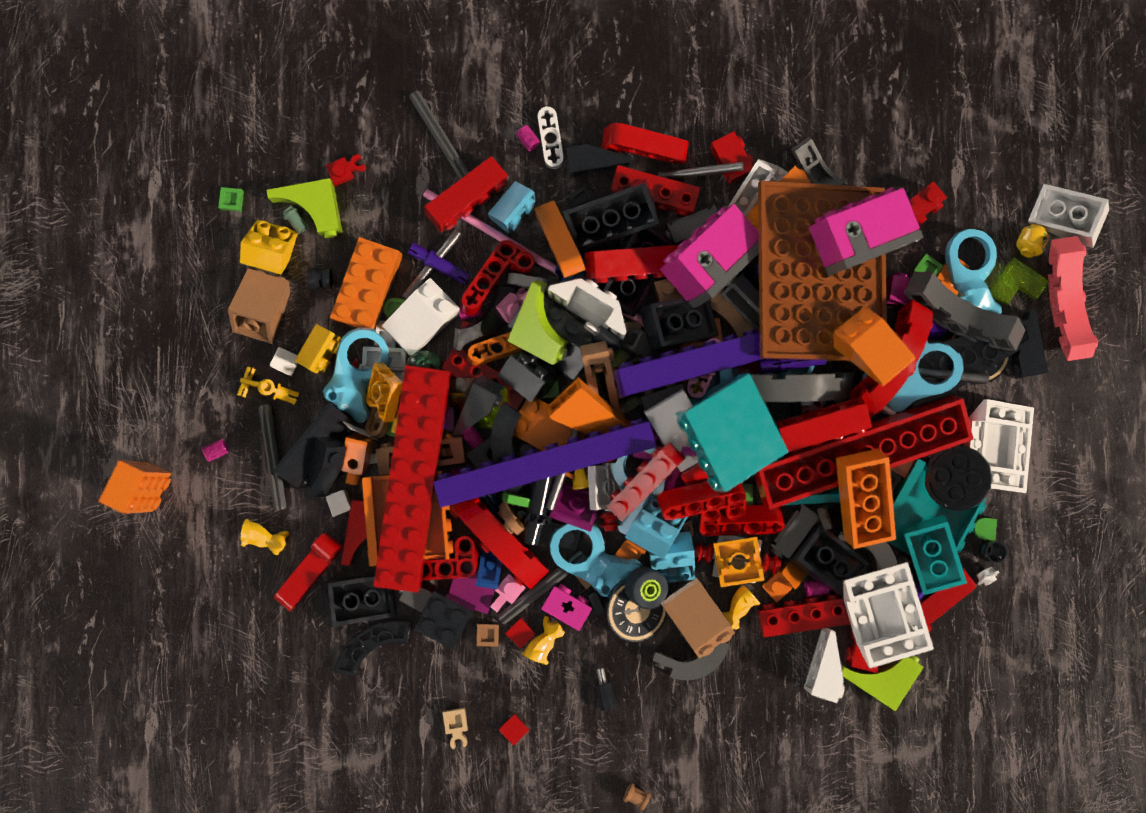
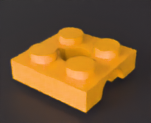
[366,363,403,422]
[713,536,764,587]

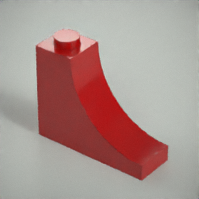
[341,500,367,566]

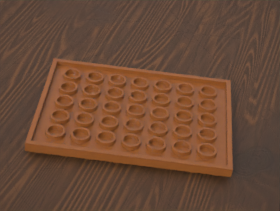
[758,181,887,361]

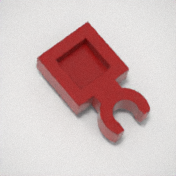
[325,154,366,186]

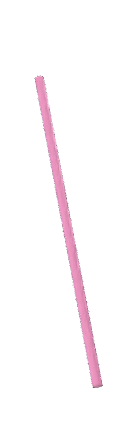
[423,189,644,327]

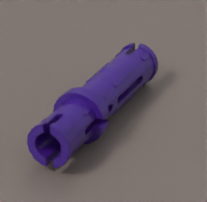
[407,242,470,285]
[758,359,826,374]

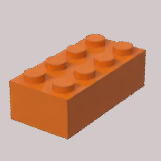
[330,237,403,330]
[836,449,896,549]
[99,460,171,513]

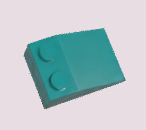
[901,515,967,595]

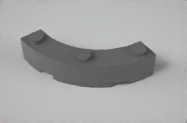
[904,271,1025,351]
[750,371,855,405]

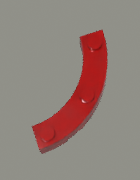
[850,300,933,418]
[448,497,549,589]

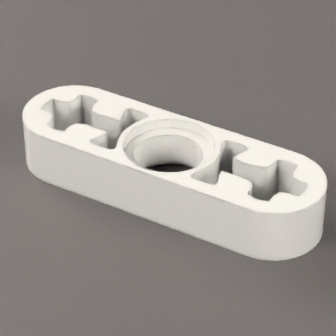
[538,107,564,169]

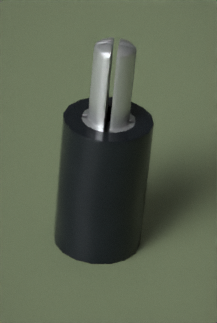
[584,321,623,353]
[595,668,616,711]

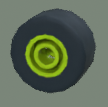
[625,566,668,609]

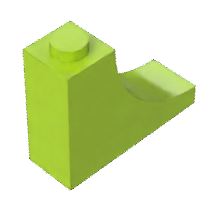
[267,178,342,238]
[507,280,568,365]
[841,655,924,711]

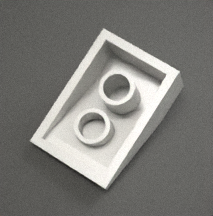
[1028,184,1109,248]
[382,278,460,357]
[644,389,699,472]
[804,628,845,703]

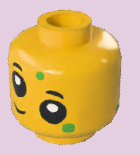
[1016,224,1049,258]

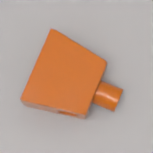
[341,433,375,485]

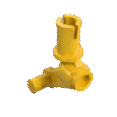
[237,367,299,405]

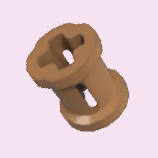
[623,783,651,811]

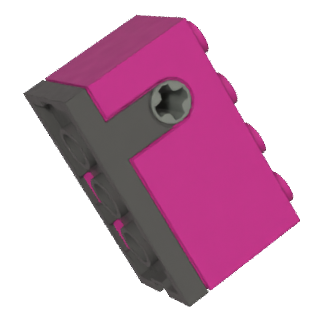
[809,187,924,276]
[660,204,759,309]

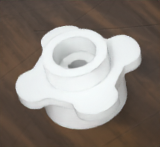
[977,567,999,586]

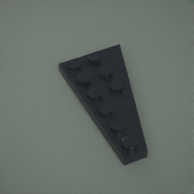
[911,319,1034,408]

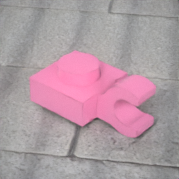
[496,287,528,323]
[491,574,526,612]

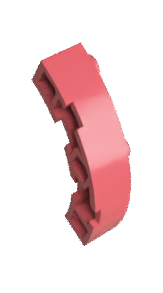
[1048,236,1098,361]

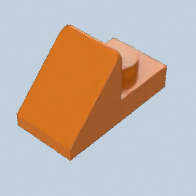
[761,561,807,603]

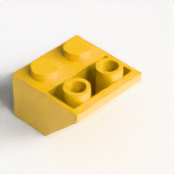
[240,220,297,275]
[295,324,342,375]

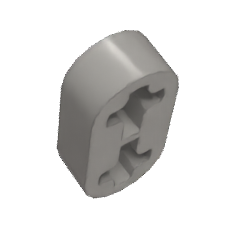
[507,273,548,292]

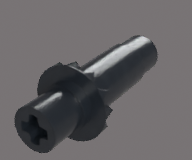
[517,476,555,545]

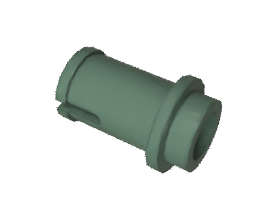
[282,206,309,234]

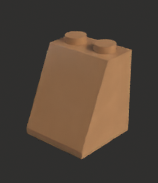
[228,268,290,344]
[661,577,735,659]

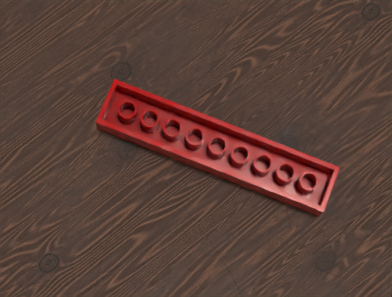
[374,365,451,593]
[754,395,974,510]

